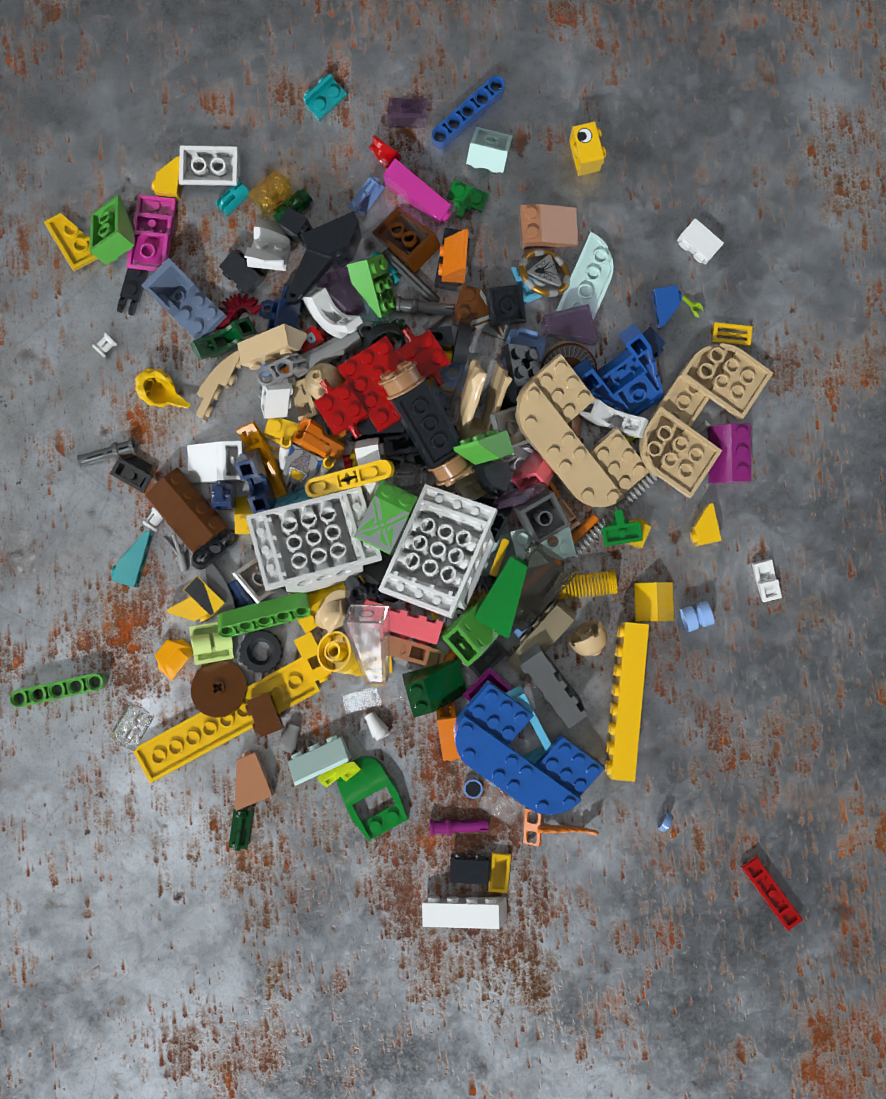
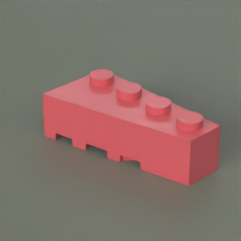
[357,600,443,646]

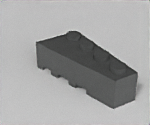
[519,643,588,728]

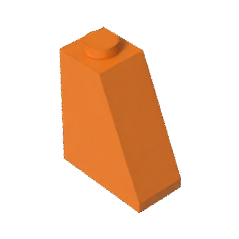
[436,701,460,761]

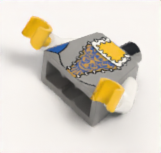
[279,434,337,492]

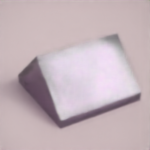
[387,98,427,128]

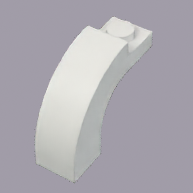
[302,287,363,339]
[578,399,649,438]

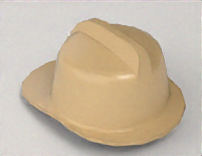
[315,590,350,633]

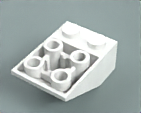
[187,441,246,484]

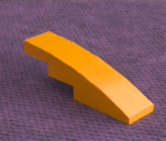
[236,421,288,499]

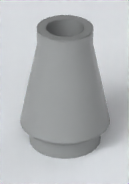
[278,724,300,754]

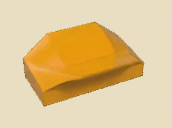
[154,638,193,680]

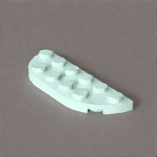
[545,232,614,340]

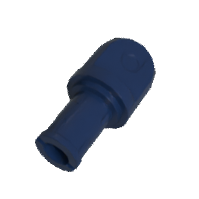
[228,579,256,608]

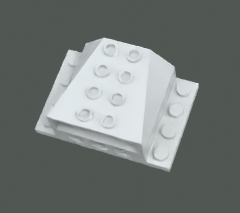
[378,484,498,618]
[246,486,382,593]

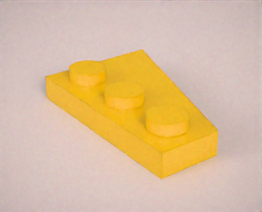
[44,213,98,272]

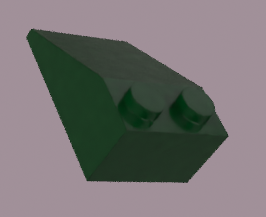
[402,659,467,718]

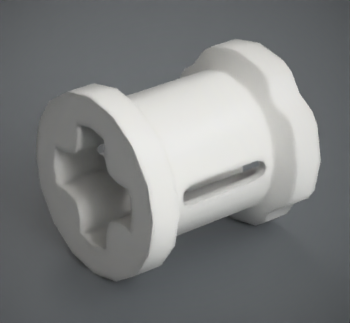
[92,332,118,358]
[142,507,163,532]

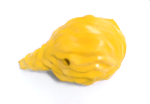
[135,367,191,409]

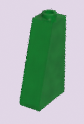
[474,556,528,639]

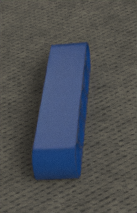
[432,75,505,149]

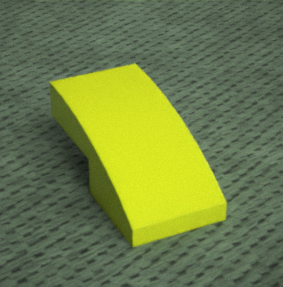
[317,762,361,788]

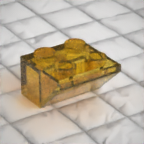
[247,169,293,217]

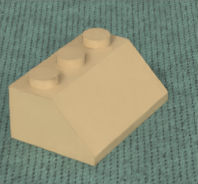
[237,324,307,370]

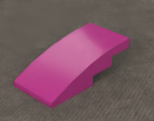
[126,194,177,271]

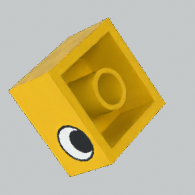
[569,121,606,176]

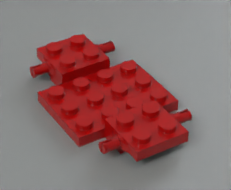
[313,327,451,439]

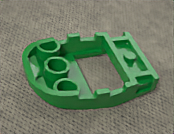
[337,756,409,841]

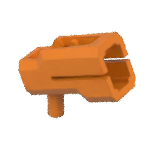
[292,418,346,460]

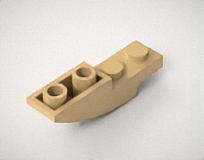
[196,351,243,421]

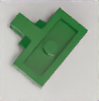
[447,180,489,220]
[601,509,643,547]

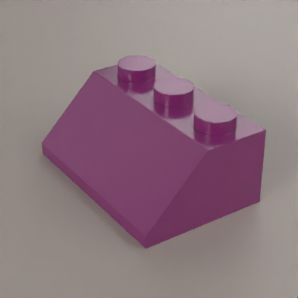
[707,424,751,484]

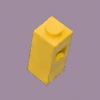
[294,631,333,683]

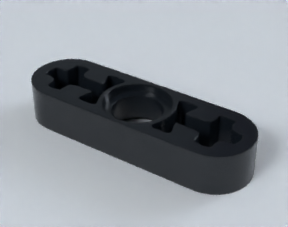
[191,529,239,570]

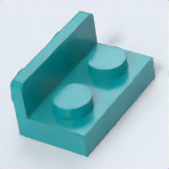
[303,73,347,121]

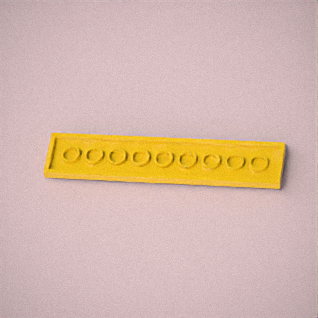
[132,657,321,783]

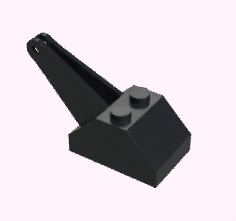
[286,211,362,305]

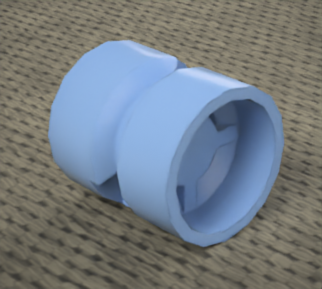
[680,601,714,632]

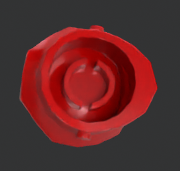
[368,135,402,169]

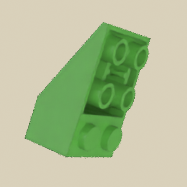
[347,254,397,318]
[440,596,500,667]

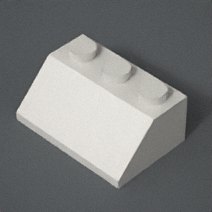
[179,146,241,186]

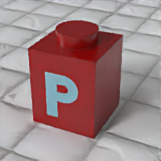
[301,325,326,353]

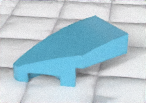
[511,267,542,304]

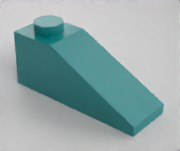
[111,530,154,587]

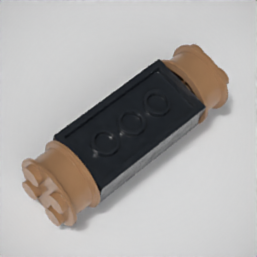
[378,360,474,487]

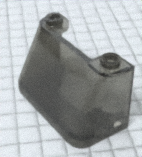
[513,541,579,632]

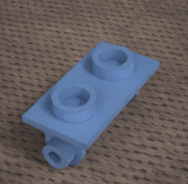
[348,176,385,217]

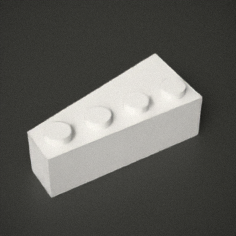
[422,896,507,929]

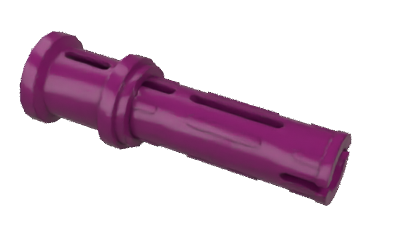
[430,818,488,837]

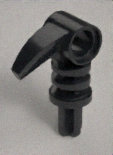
[344,576,399,615]

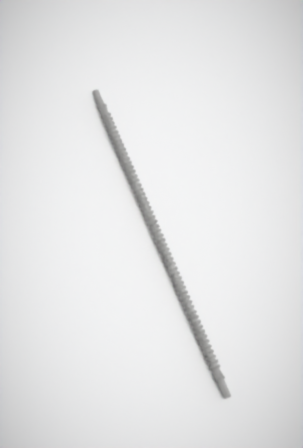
[458,421,710,668]

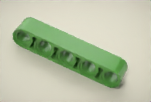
[217,592,311,638]
[10,673,108,707]

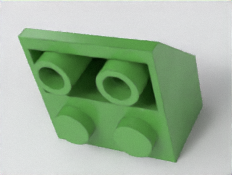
[453,429,514,465]

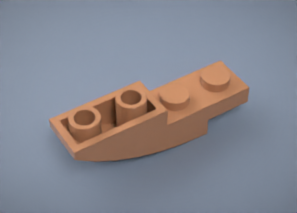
[366,630,445,667]

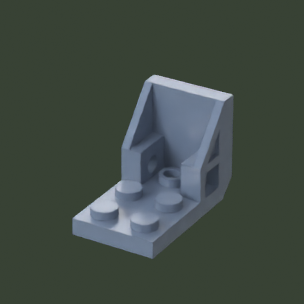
[141,258,227,339]

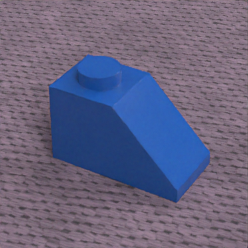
[652,285,682,330]

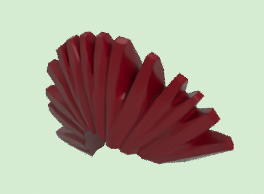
[216,293,263,330]

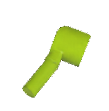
[682,294,705,318]

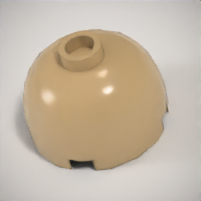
[305,363,344,400]
[567,620,607,656]

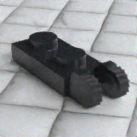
[117,268,148,316]

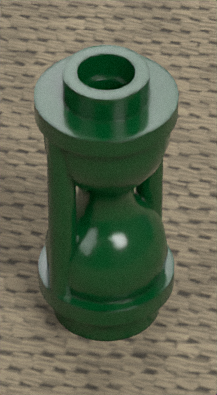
[273,188,313,223]

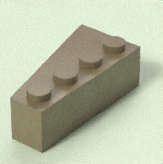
[506,600,577,677]

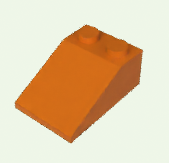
[438,229,469,283]

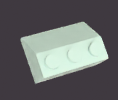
[288,735,352,786]

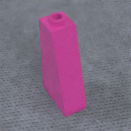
[384,159,452,225]

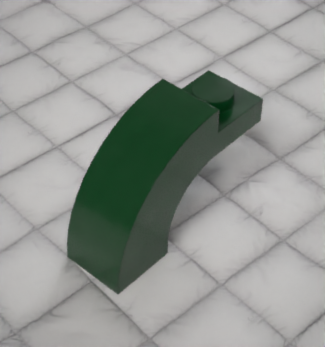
[190,316,257,361]

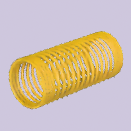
[556,570,617,601]

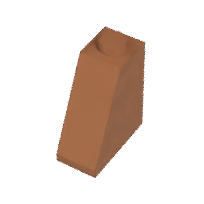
[235,749,275,810]

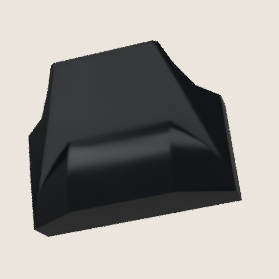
[109,455,153,493]

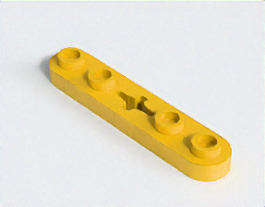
[305,460,395,498]

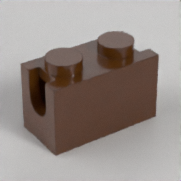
[245,691,284,738]

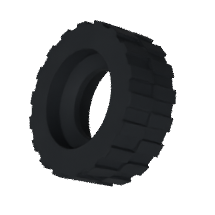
[239,630,283,673]

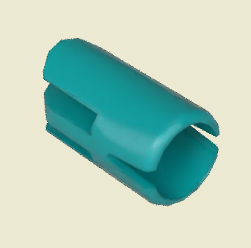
[215,180,251,216]

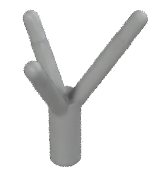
[163,533,188,572]

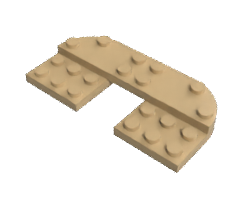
[639,343,773,498]
[515,354,649,507]

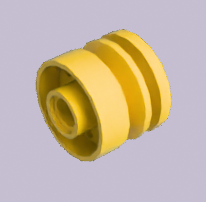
[317,631,369,675]

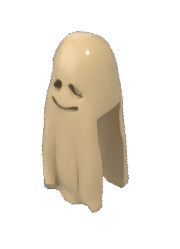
[456,360,512,441]

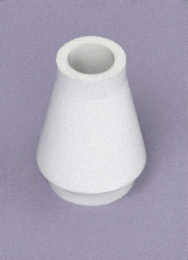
[364,711,390,741]

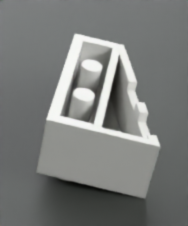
[355,437,393,509]

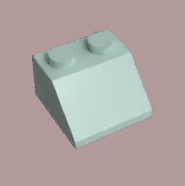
[466,127,513,173]

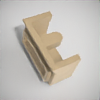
[291,379,318,422]

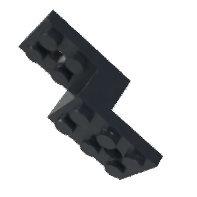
[500,344,541,448]

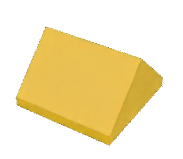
[634,582,674,622]

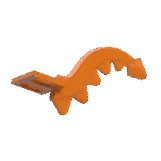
[523,808,599,846]

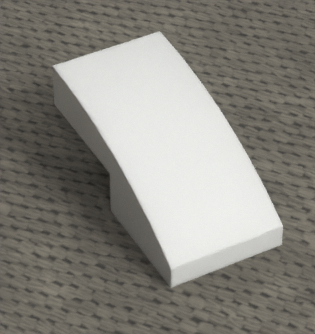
[752,558,782,602]

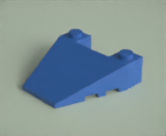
[572,323,664,416]

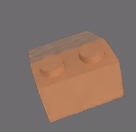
[519,204,578,249]

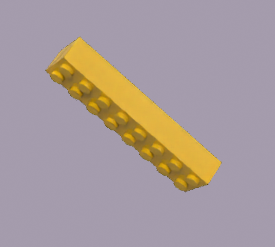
[604,622,649,782]

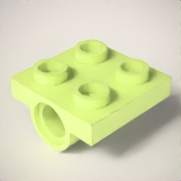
[189,622,234,665]

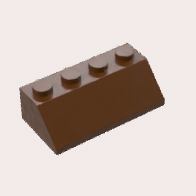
[144,467,228,553]

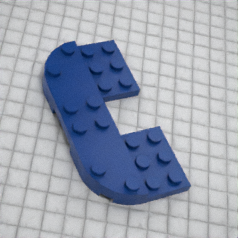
[453,681,605,815]

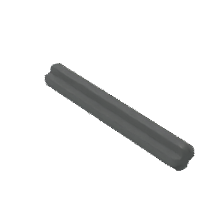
[381,248,440,303]

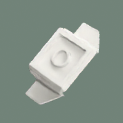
[244,218,291,271]

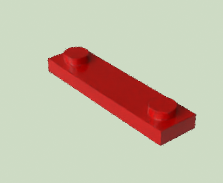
[740,855,803,931]

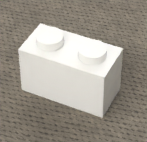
[677,218,724,265]
[261,376,293,419]

